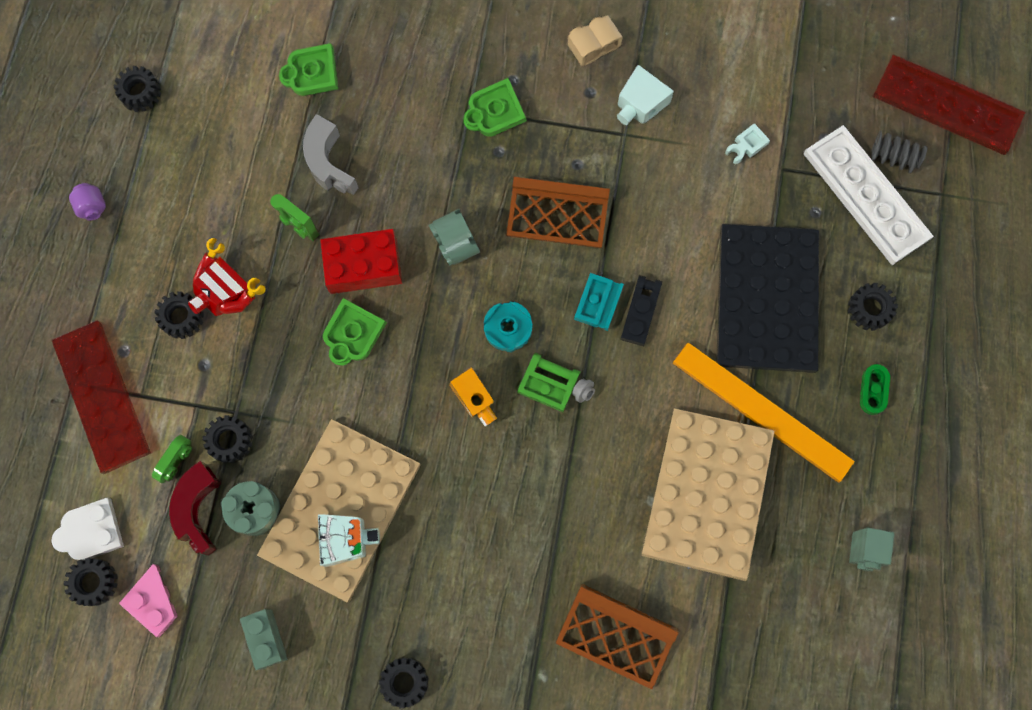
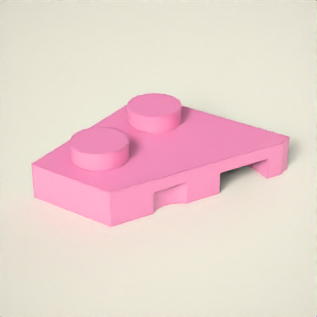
[119,564,178,637]

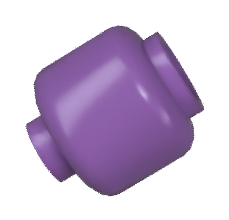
[69,183,106,221]

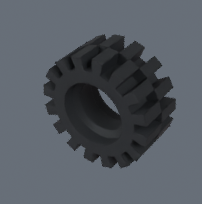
[114,66,161,112]
[847,283,898,331]
[154,291,204,339]
[202,415,253,463]
[64,558,118,606]
[379,658,429,708]

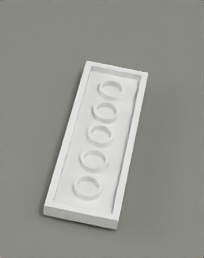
[803,125,934,265]

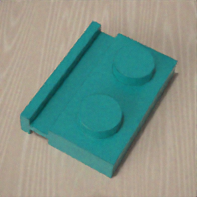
[574,273,624,331]

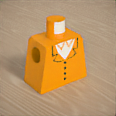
[449,367,497,426]

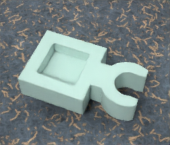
[725,123,770,164]

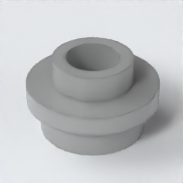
[572,378,595,403]

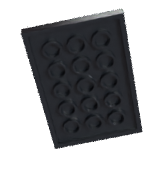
[716,224,819,373]

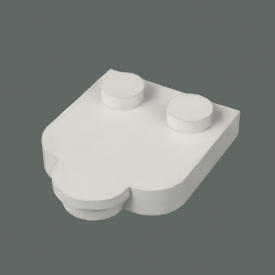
[52,498,124,560]

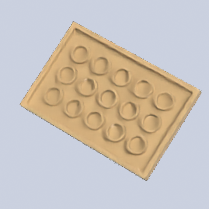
[642,409,774,581]
[257,419,421,603]

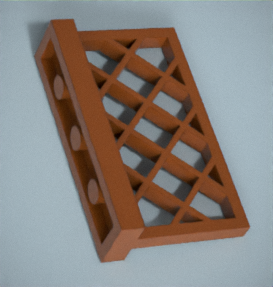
[506,177,610,249]
[555,584,679,689]

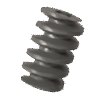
[871,131,928,174]

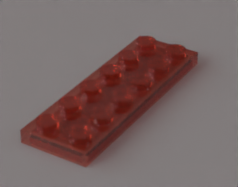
[872,55,1026,155]
[52,320,151,474]

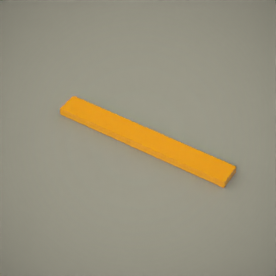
[673,343,855,483]

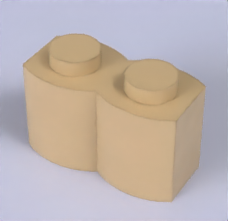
[568,16,623,66]

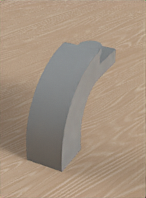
[303,114,359,195]

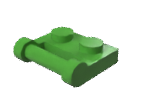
[270,194,319,241]
[517,353,581,412]

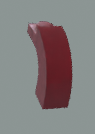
[169,461,221,556]

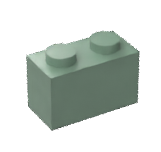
[849,528,894,571]
[240,609,288,670]

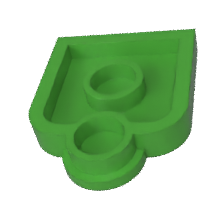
[279,43,338,96]
[463,78,527,136]
[323,298,387,366]

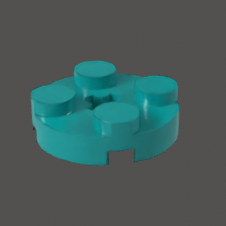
[484,302,533,352]

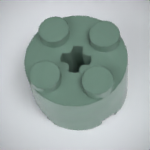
[429,209,480,266]
[221,481,280,536]

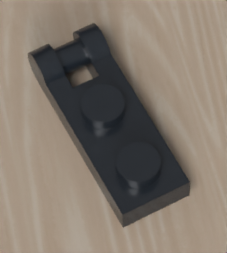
[620,275,663,347]

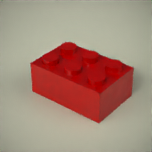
[320,229,402,294]

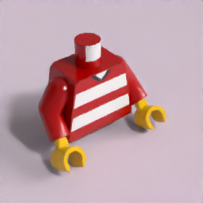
[188,238,266,316]

